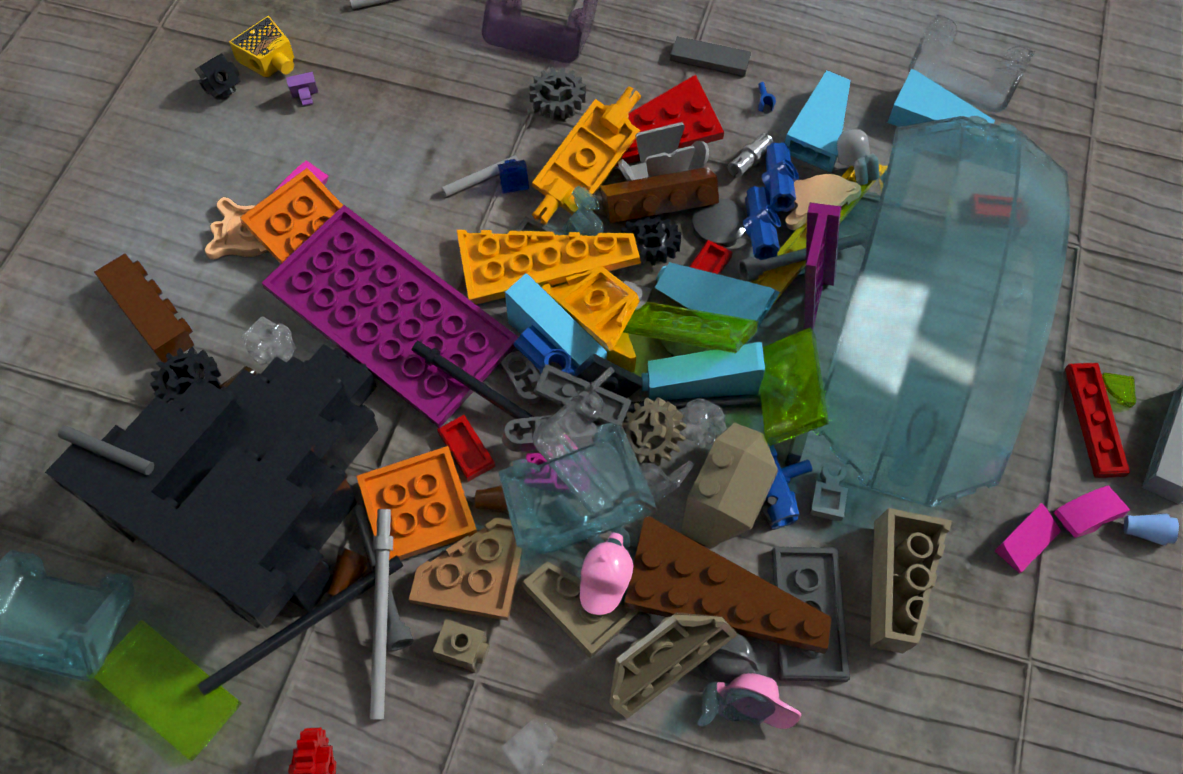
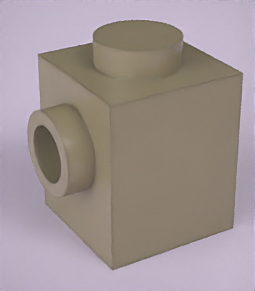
[433,619,490,672]

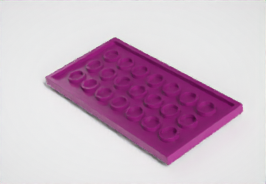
[262,205,518,428]

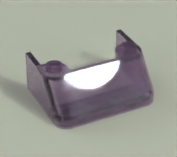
[482,0,598,63]

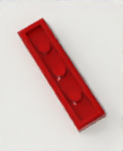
[1065,363,1130,478]

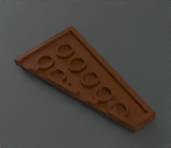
[624,514,832,654]

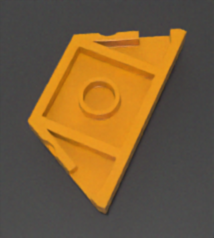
[542,266,640,351]

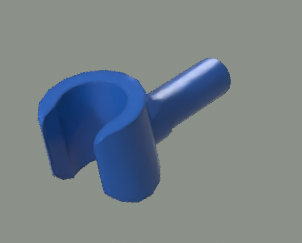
[758,82,776,112]

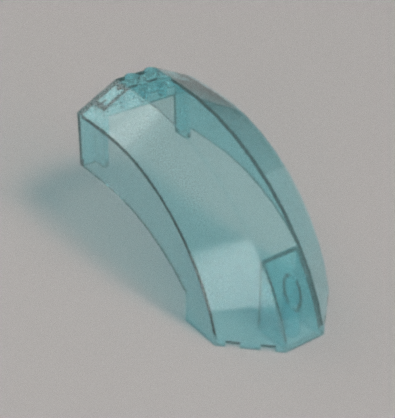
[811,116,1070,508]

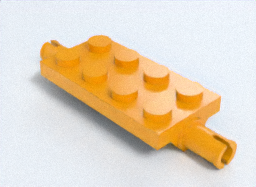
[532,86,641,225]

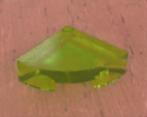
[1102,372,1136,408]

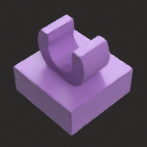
[286,72,318,106]

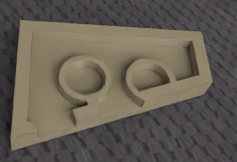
[522,561,640,659]

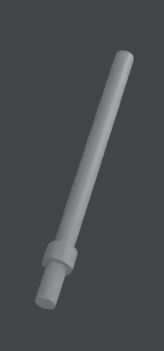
[370,509,394,719]

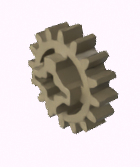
[619,397,687,466]

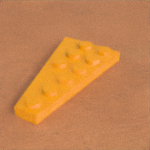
[457,230,641,305]

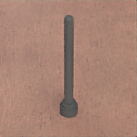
[738,233,868,282]
[353,504,414,651]

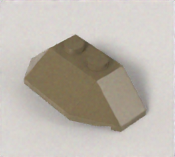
[681,423,778,549]
[609,612,738,718]

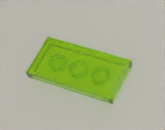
[623,302,758,353]
[760,327,829,446]
[90,619,242,761]

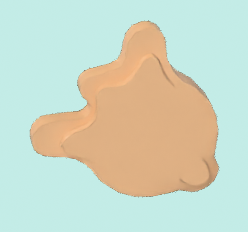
[785,174,861,230]
[205,197,268,260]

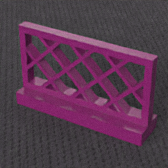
[804,202,841,333]

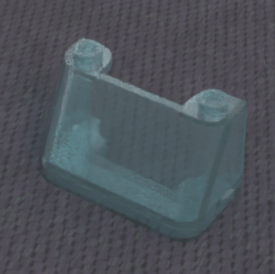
[498,423,657,554]
[0,550,135,681]

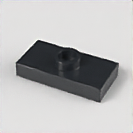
[575,354,643,398]

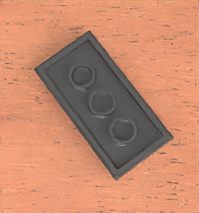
[772,546,850,682]

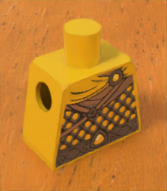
[229,16,294,77]

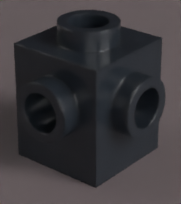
[194,53,241,98]

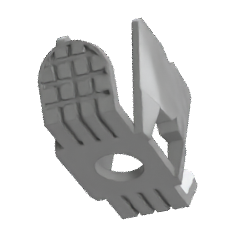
[618,122,709,181]

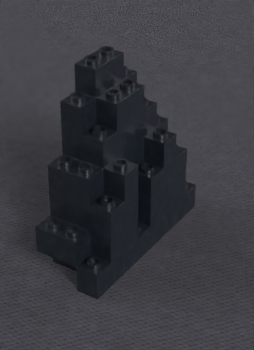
[45,344,378,629]

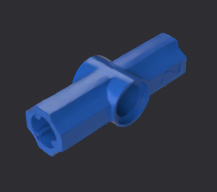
[761,142,799,212]
[743,186,781,261]
[513,325,576,376]

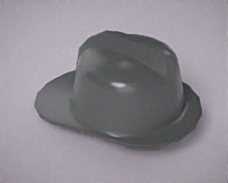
[698,633,777,694]

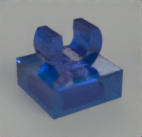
[498,159,529,194]

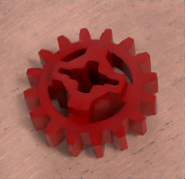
[288,727,336,774]

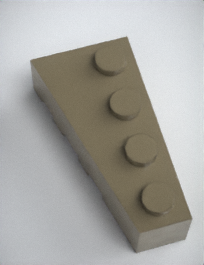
[870,508,952,654]

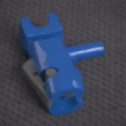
[760,436,812,529]

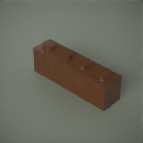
[600,167,719,223]
[94,253,194,363]

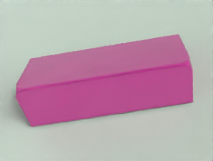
[995,503,1061,574]

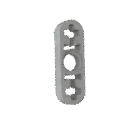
[500,330,543,404]

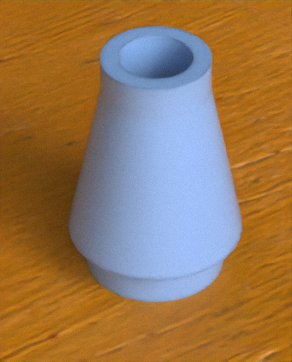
[1123,514,1179,546]

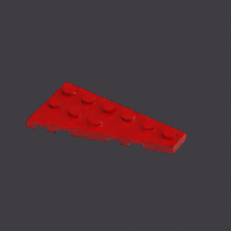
[615,74,724,167]

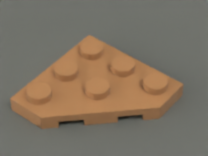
[409,518,528,621]

